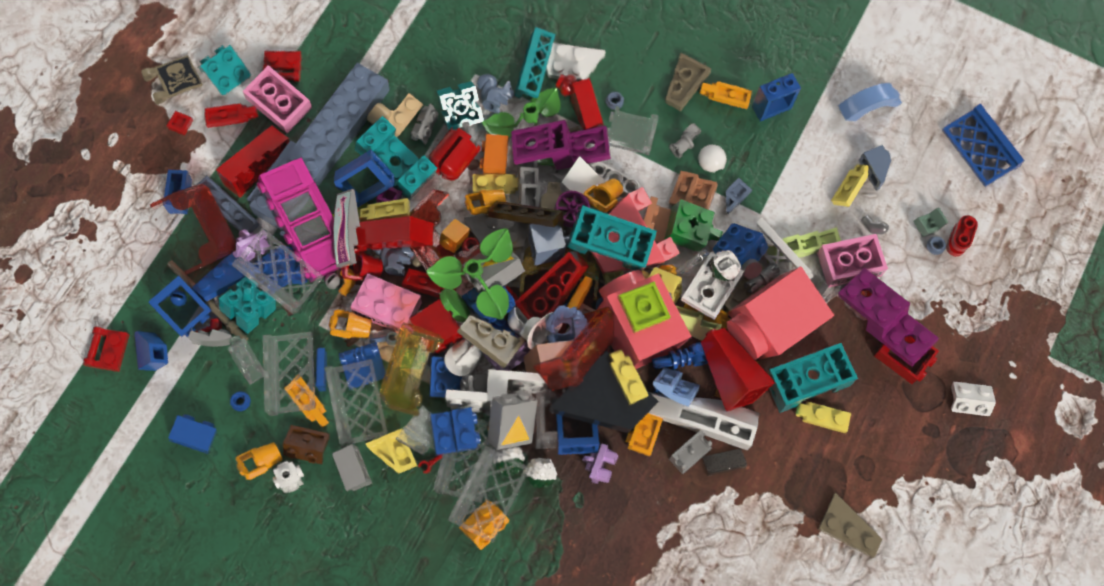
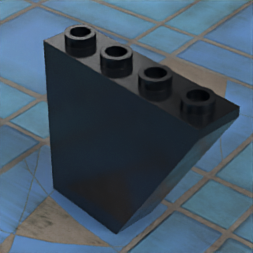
[549,351,659,433]

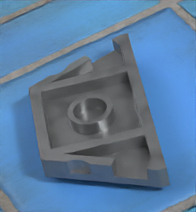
[464,215,530,250]

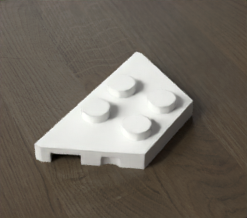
[537,41,605,82]

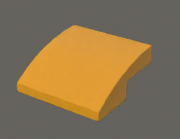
[566,276,593,310]

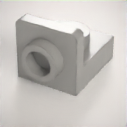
[460,374,487,393]

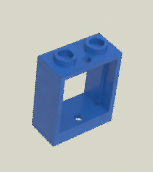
[752,73,801,121]
[334,149,394,207]
[148,276,212,338]
[556,414,599,455]

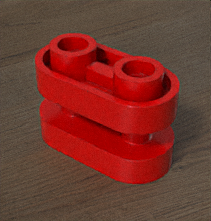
[946,215,978,257]

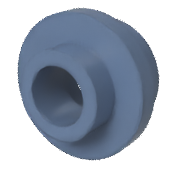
[606,92,624,110]
[926,237,946,255]

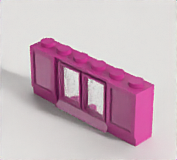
[257,157,340,282]

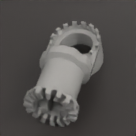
[669,123,701,158]

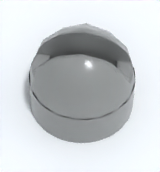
[324,273,341,289]

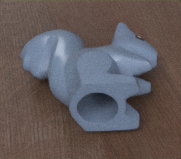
[477,74,514,114]
[373,247,415,276]

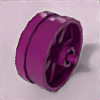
[554,191,590,228]

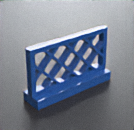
[942,103,1025,187]

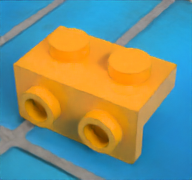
[626,413,663,457]
[459,499,509,550]

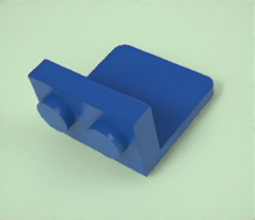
[713,223,769,269]
[255,245,308,295]

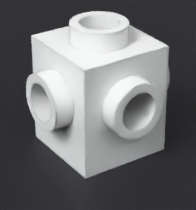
[273,461,304,493]

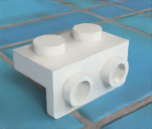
[951,381,996,416]

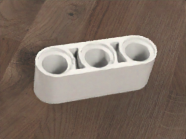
[591,162,639,198]

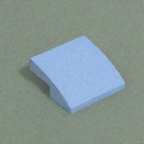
[653,368,700,407]

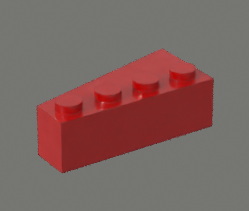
[216,126,290,198]

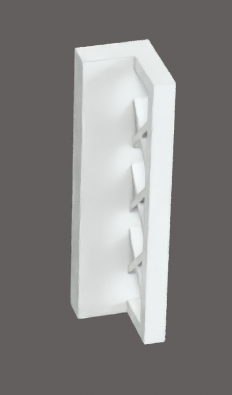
[754,218,813,279]

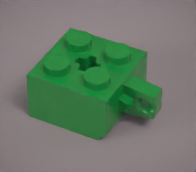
[664,199,723,251]

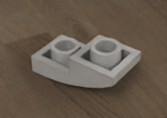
[188,329,235,347]

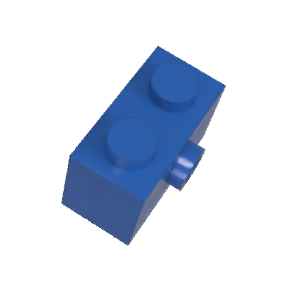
[163,170,193,214]
[168,414,217,454]

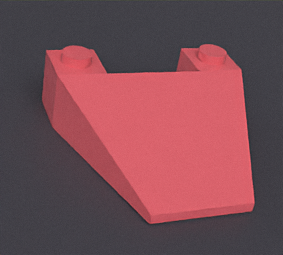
[591,187,680,273]

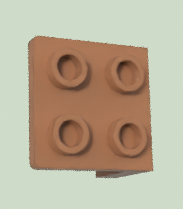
[644,196,676,245]

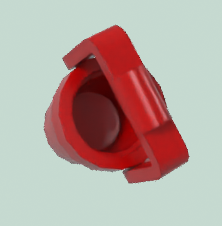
[341,249,383,281]

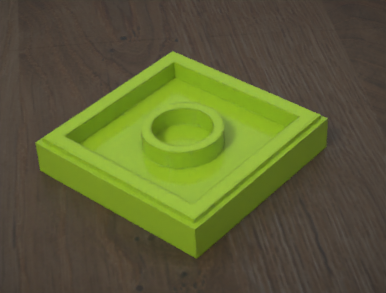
[618,281,671,333]

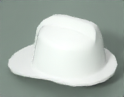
[520,312,562,350]
[444,338,483,376]

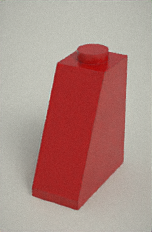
[570,78,604,130]

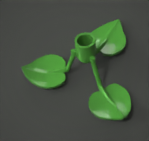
[482,88,561,166]
[427,228,513,319]

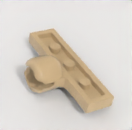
[367,94,424,138]

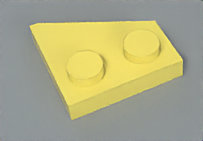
[366,428,417,474]

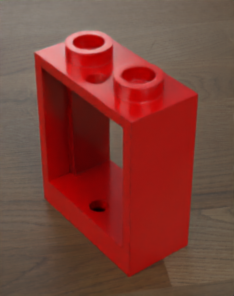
[874,336,939,384]

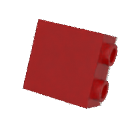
[410,299,463,354]

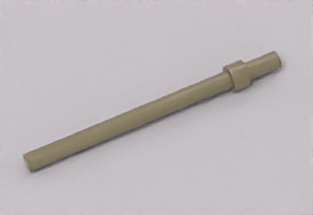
[167,260,249,343]

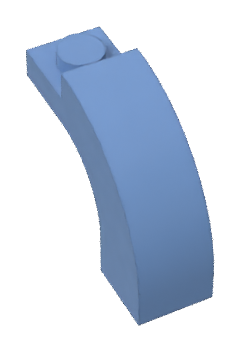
[838,83,902,121]

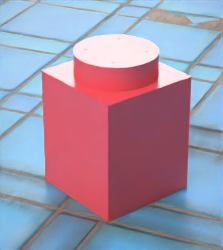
[727,266,835,360]
[595,270,691,369]

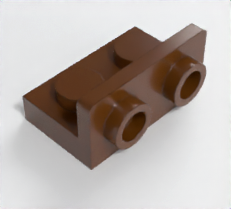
[283,425,330,464]

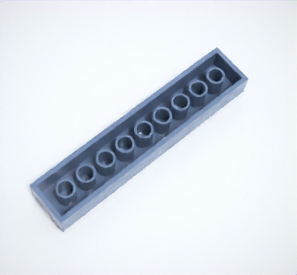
[249,63,390,231]

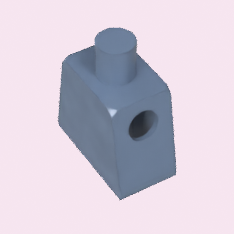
[528,224,570,265]

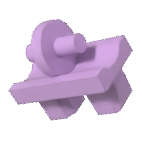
[233,229,270,262]
[583,444,618,484]

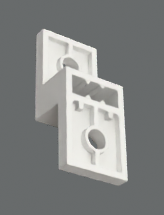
[681,231,744,320]
[446,370,549,413]

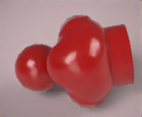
[556,74,577,96]

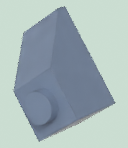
[859,145,891,191]

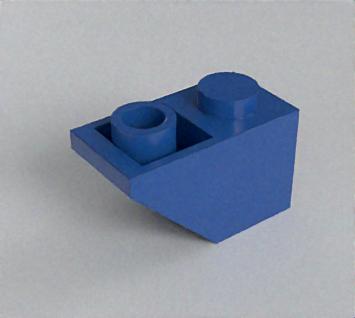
[135,331,168,371]

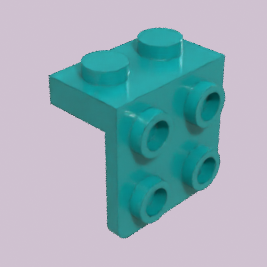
[198,45,251,95]

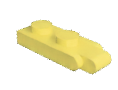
[831,164,869,207]
[473,174,518,194]
[359,198,410,222]
[609,349,648,405]
[796,402,851,433]

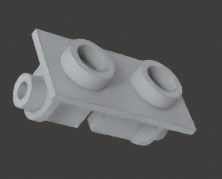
[411,104,439,145]

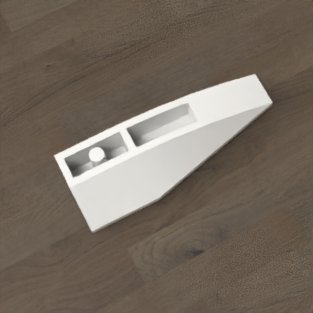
[649,393,760,451]

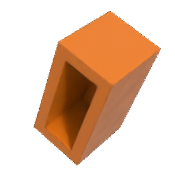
[480,134,508,174]

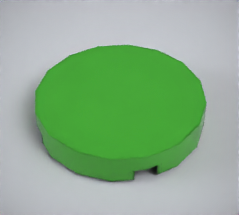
[440,289,471,323]

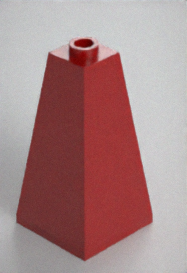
[701,328,775,411]

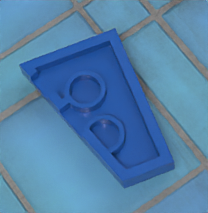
[191,251,261,302]

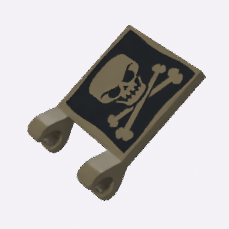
[141,55,203,105]

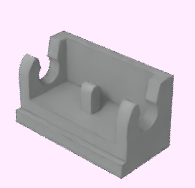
[669,430,712,474]
[332,445,372,491]

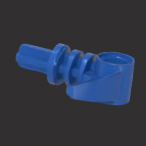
[652,342,708,370]

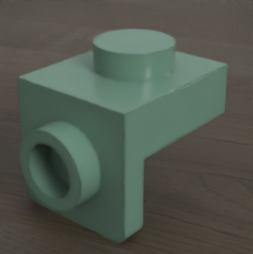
[913,208,948,237]

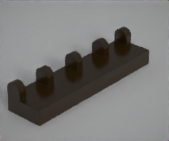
[487,201,564,227]

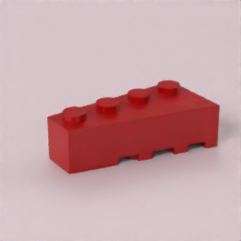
[354,216,433,251]
[515,251,589,320]

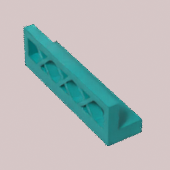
[514,27,556,99]

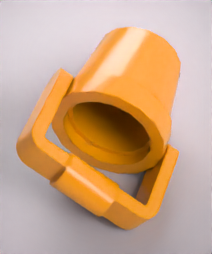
[583,179,623,213]
[464,189,506,215]
[329,309,372,338]
[236,442,282,480]

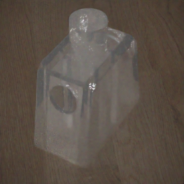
[228,336,267,385]
[395,405,435,455]

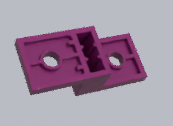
[511,120,611,170]
[838,268,939,367]

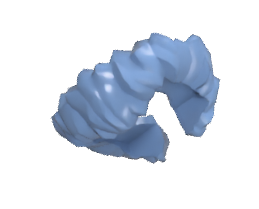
[546,305,588,343]

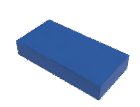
[316,348,327,391]

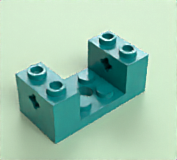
[355,116,437,200]
[567,206,657,271]
[767,343,858,413]

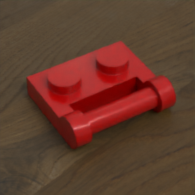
[263,51,302,82]
[83,327,130,372]

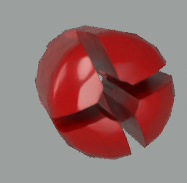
[428,127,481,181]

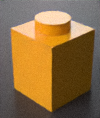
[439,219,470,253]

